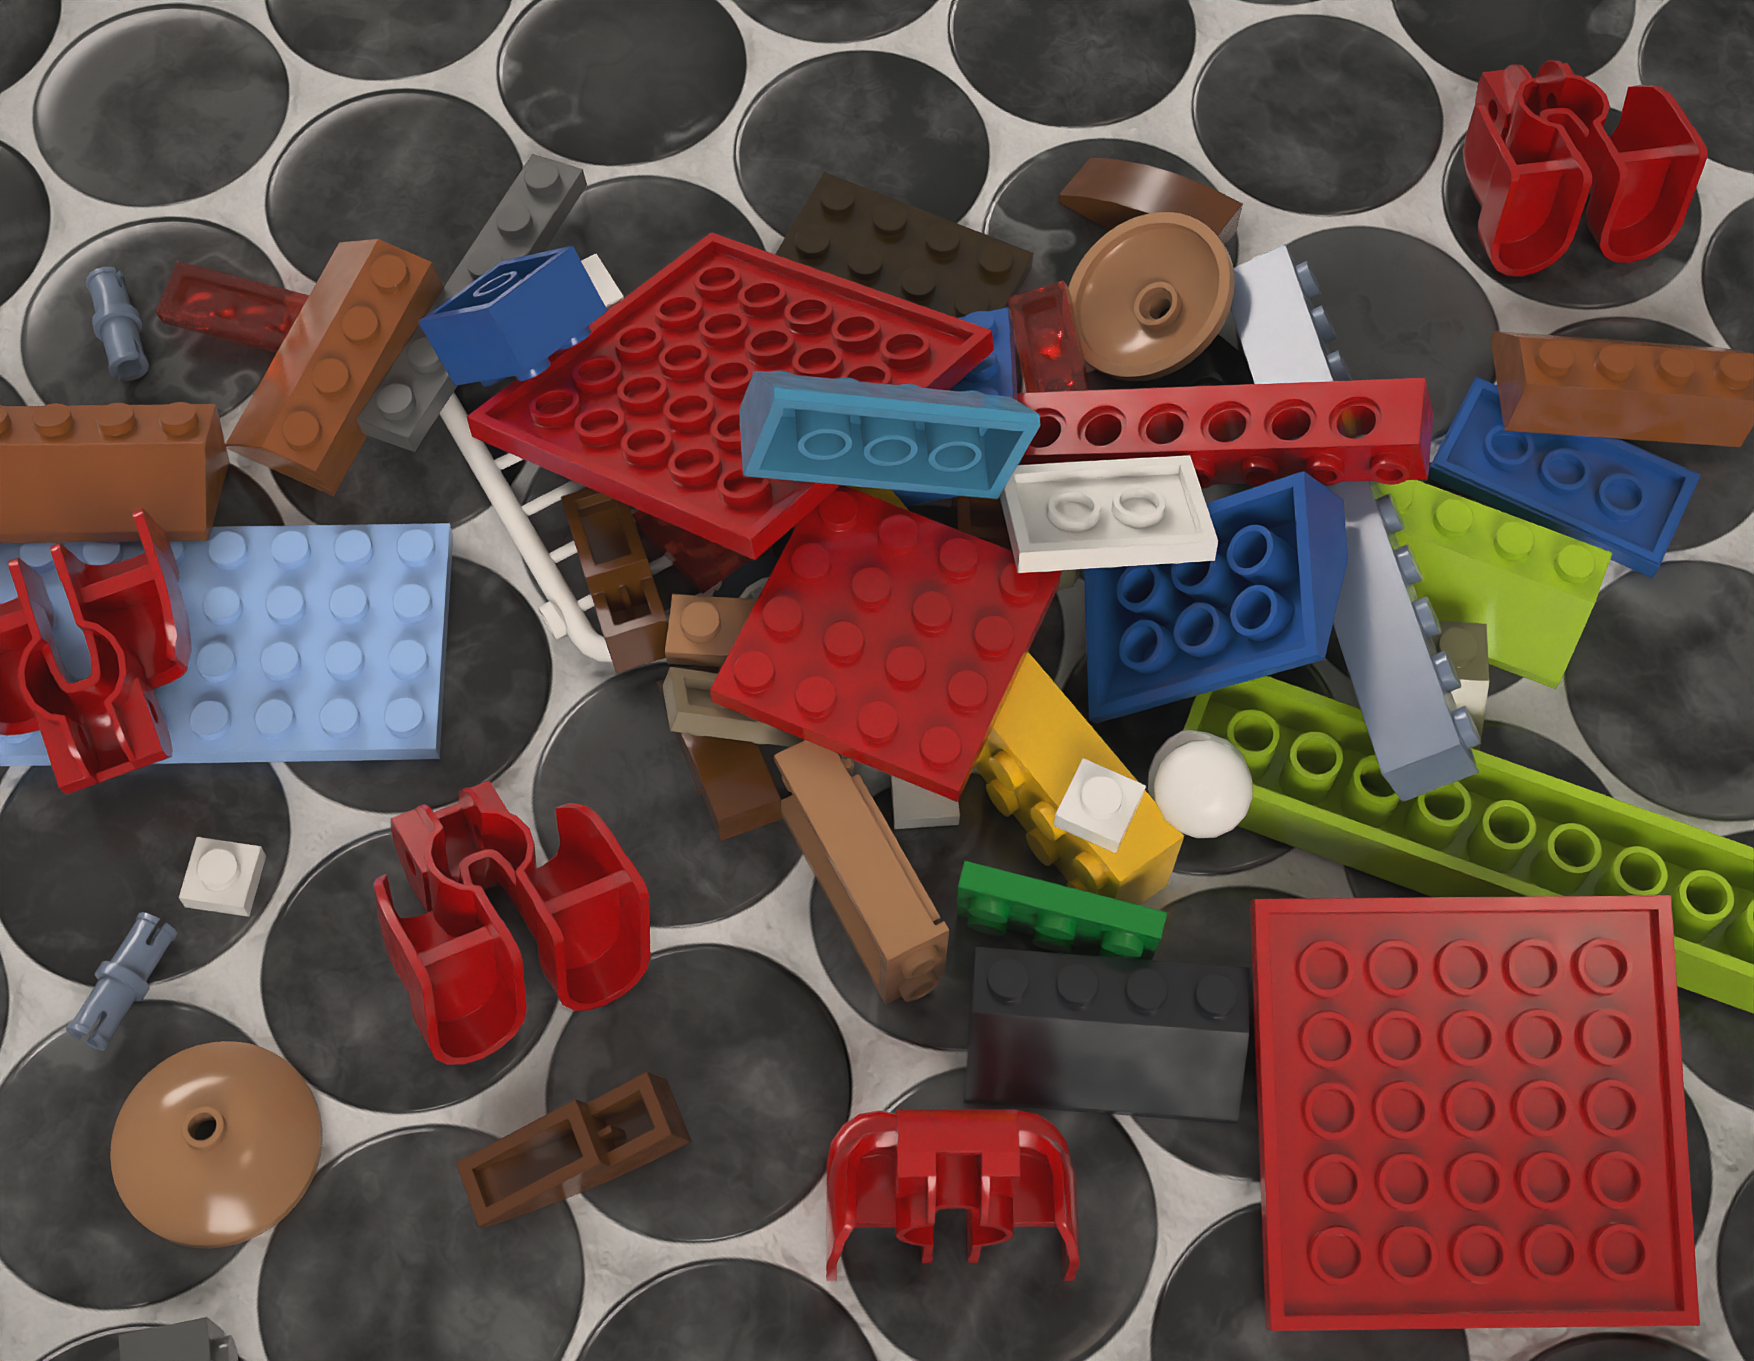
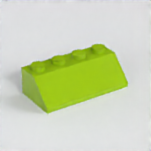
[1378,480,1612,689]

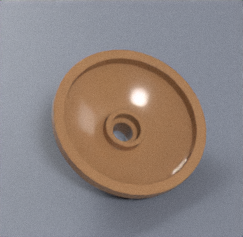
[1065,212,1235,381]
[110,1041,323,1249]

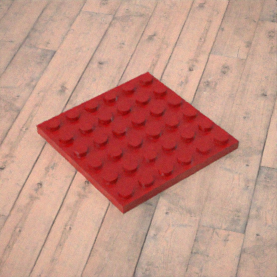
[466,232,994,560]
[1250,895,1700,1331]

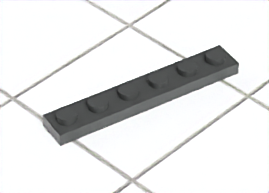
[356,154,587,452]

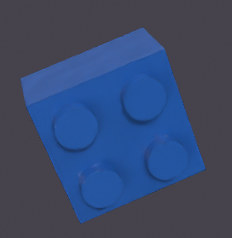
[418,246,608,387]

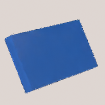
[1428,376,1701,578]

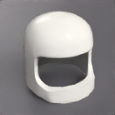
[1148,730,1253,838]

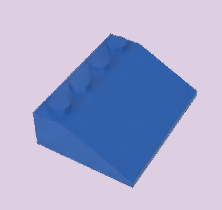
[1084,471,1348,724]

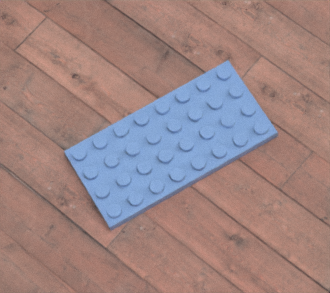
[0,523,453,766]

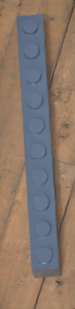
[1230,244,1481,802]

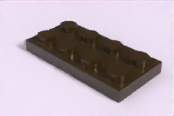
[775,172,1034,318]

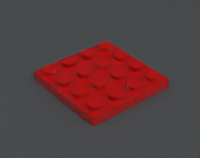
[710,485,1062,802]

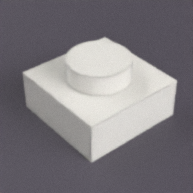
[1053,758,1146,853]
[179,837,266,917]

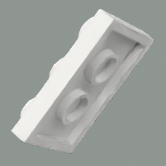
[1000,455,1218,573]

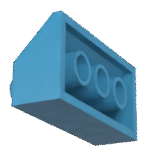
[739,371,1041,499]

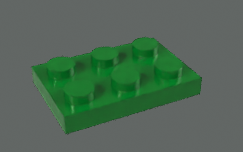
[957,861,1167,960]

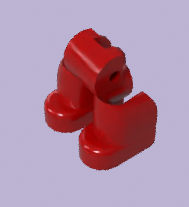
[1463,60,1707,276]
[0,508,192,794]
[374,781,651,1065]
[826,1110,1080,1281]

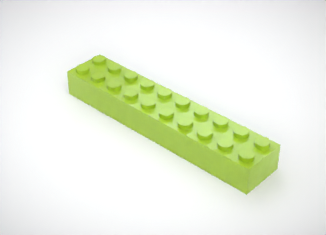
[1182,676,1754,1014]

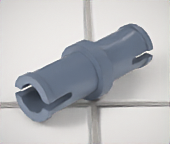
[86,267,149,381]
[66,912,178,1051]

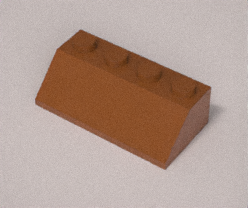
[226,239,444,497]
[1490,331,1754,447]
[0,402,230,543]

